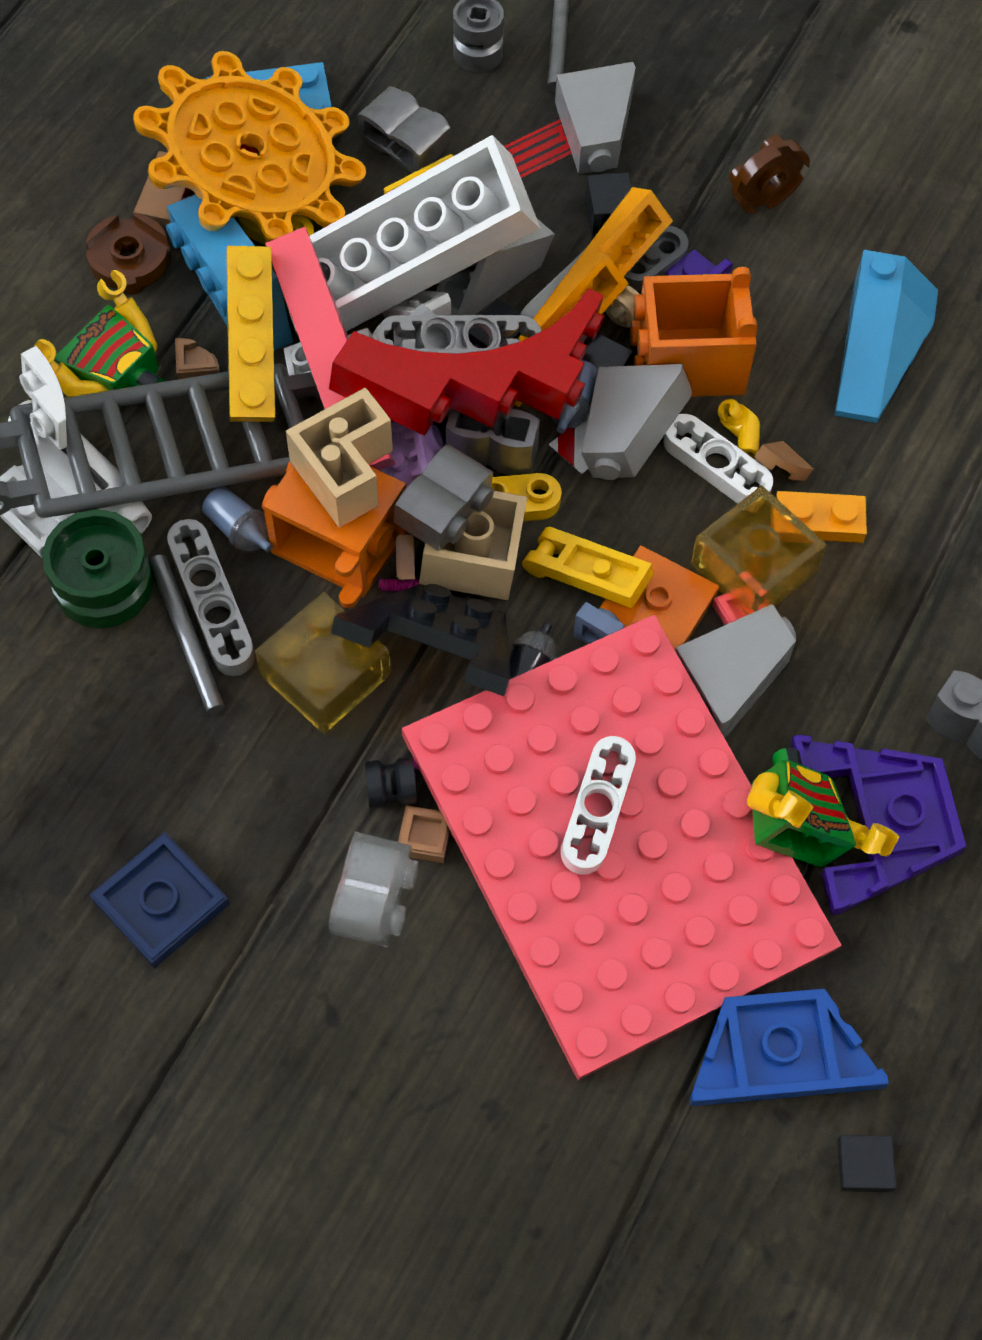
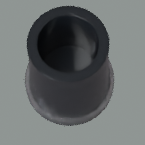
[509,622,557,679]

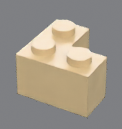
[286,387,393,528]

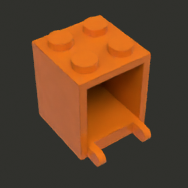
[630,267,758,397]
[262,461,407,608]

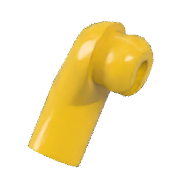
[717,399,760,459]

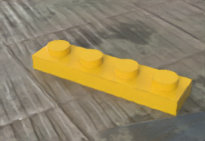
[226,246,275,422]

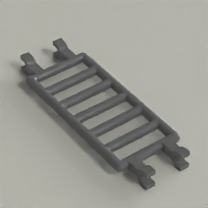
[0,363,321,518]

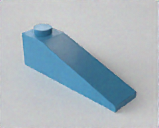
[834,250,938,423]

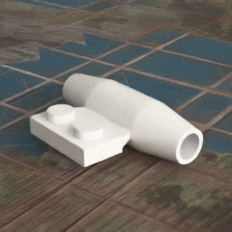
[0,400,152,558]

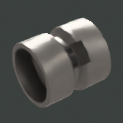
[453,0,504,73]

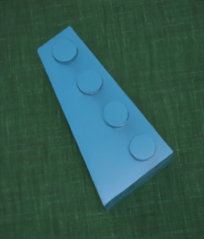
[166,195,294,351]

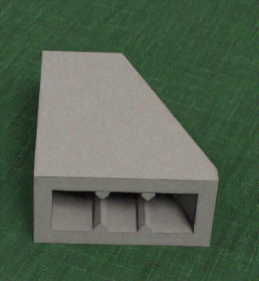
[555,62,636,174]
[436,219,555,315]
[581,364,692,480]
[675,604,796,738]

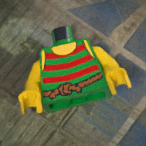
[34,270,165,408]
[746,748,899,868]

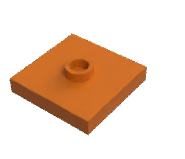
[600,545,720,650]

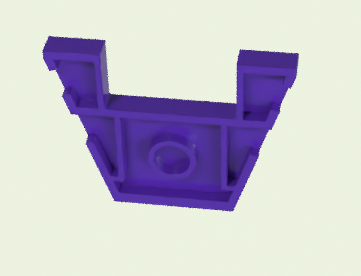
[791,735,966,916]

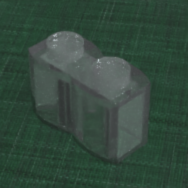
[328,832,419,947]

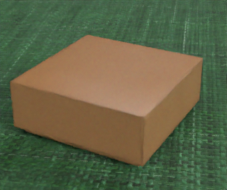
[396,805,451,864]

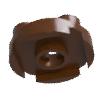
[729,135,810,214]
[86,214,172,295]

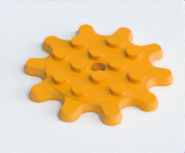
[133,51,366,242]

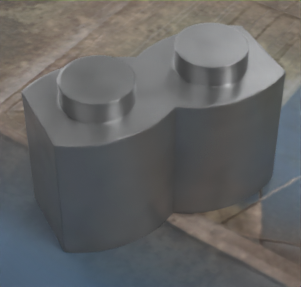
[358,86,450,173]
[446,408,540,475]
[393,444,494,551]
[926,670,982,760]

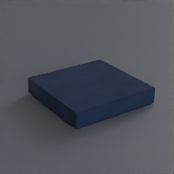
[89,832,230,969]

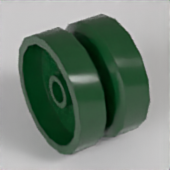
[42,509,154,628]

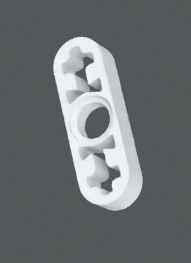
[663,414,773,508]
[561,736,636,875]

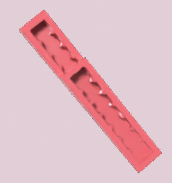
[265,227,396,471]

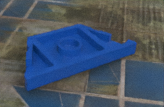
[690,989,889,1106]

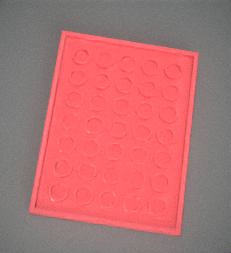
[401,615,842,1080]

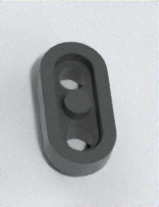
[624,226,689,291]

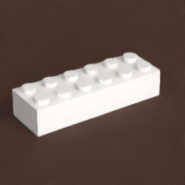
[279,135,540,331]

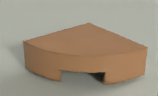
[175,338,220,379]
[754,441,814,481]
[396,535,415,580]

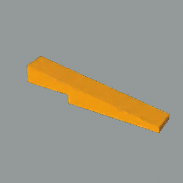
[514,187,673,408]

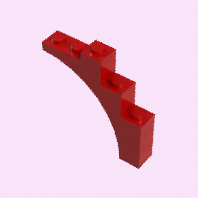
[329,288,605,436]

